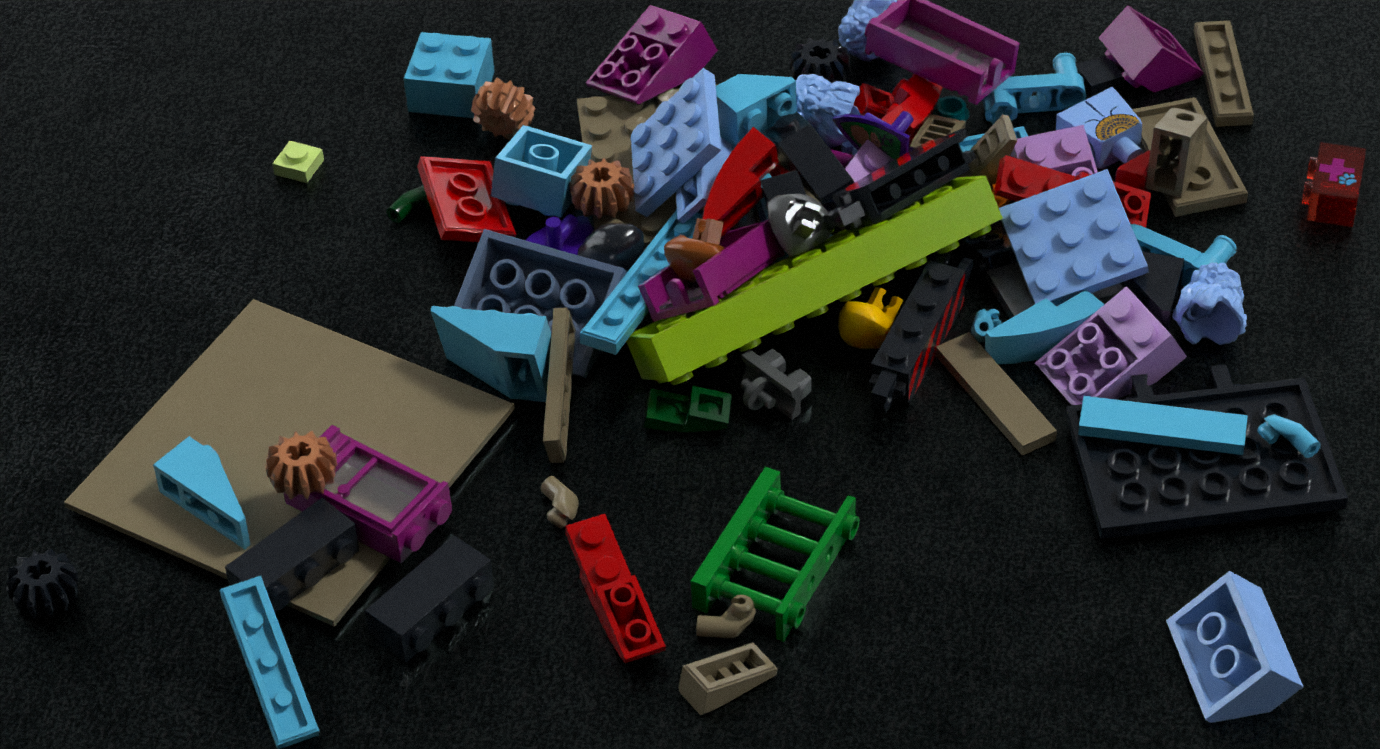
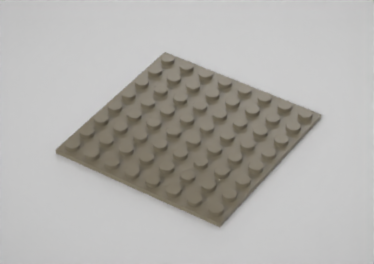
[64,299,515,627]

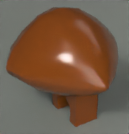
[664,218,725,284]

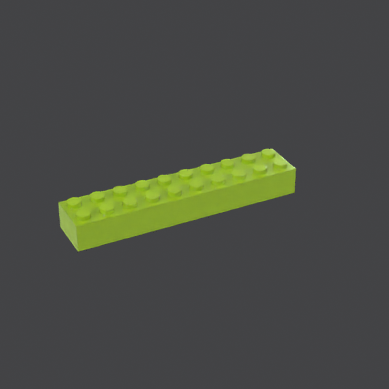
[626,176,1003,385]

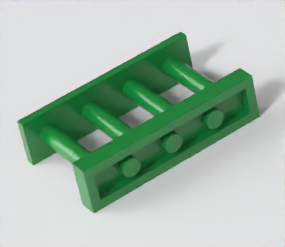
[691,467,860,642]

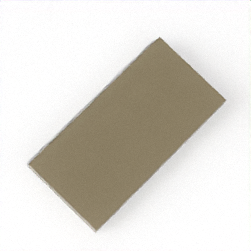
[1132,97,1248,217]

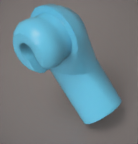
[1257,414,1321,458]

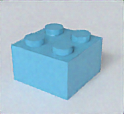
[404,32,494,118]
[491,125,592,218]

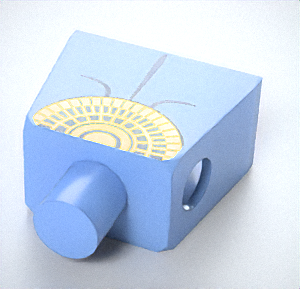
[1056,87,1144,169]

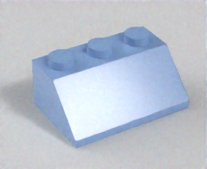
[1166,571,1303,723]

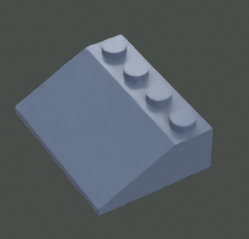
[454,229,627,378]

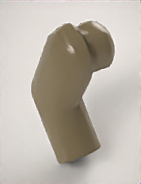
[540,476,579,528]
[697,594,756,638]

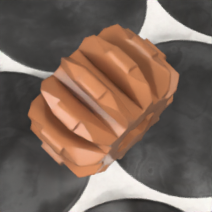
[471,78,535,140]
[570,157,634,220]
[265,430,337,500]

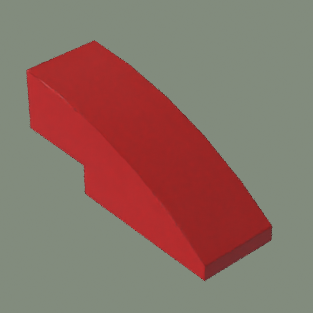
[702,127,779,238]

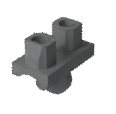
[740,348,811,420]

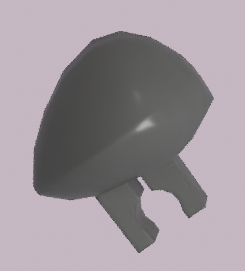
[767,194,835,257]

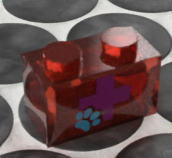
[1302,142,1366,227]

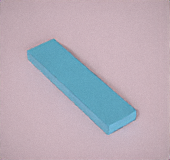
[1078,396,1248,455]
[220,576,319,749]

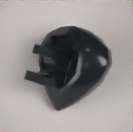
[577,223,645,272]

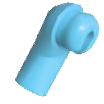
[971,309,1001,343]

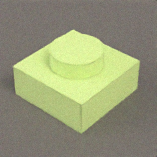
[273,141,324,183]

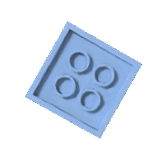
[630,68,721,217]
[999,169,1149,306]

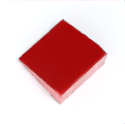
[854,83,894,119]
[1115,150,1151,191]

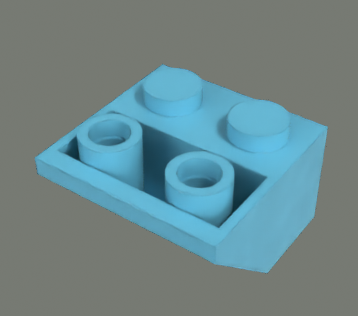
[716,74,797,151]

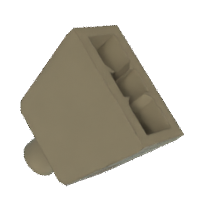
[1145,108,1208,198]

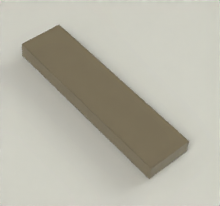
[1194,21,1254,127]
[543,307,576,463]
[936,332,1057,456]

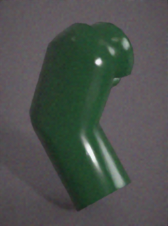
[386,186,431,223]

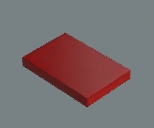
[417,156,516,242]

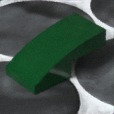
[643,386,732,432]

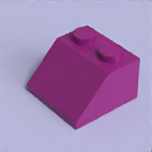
[1098,5,1204,92]

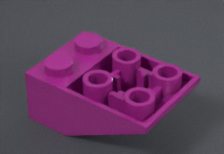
[586,5,718,104]

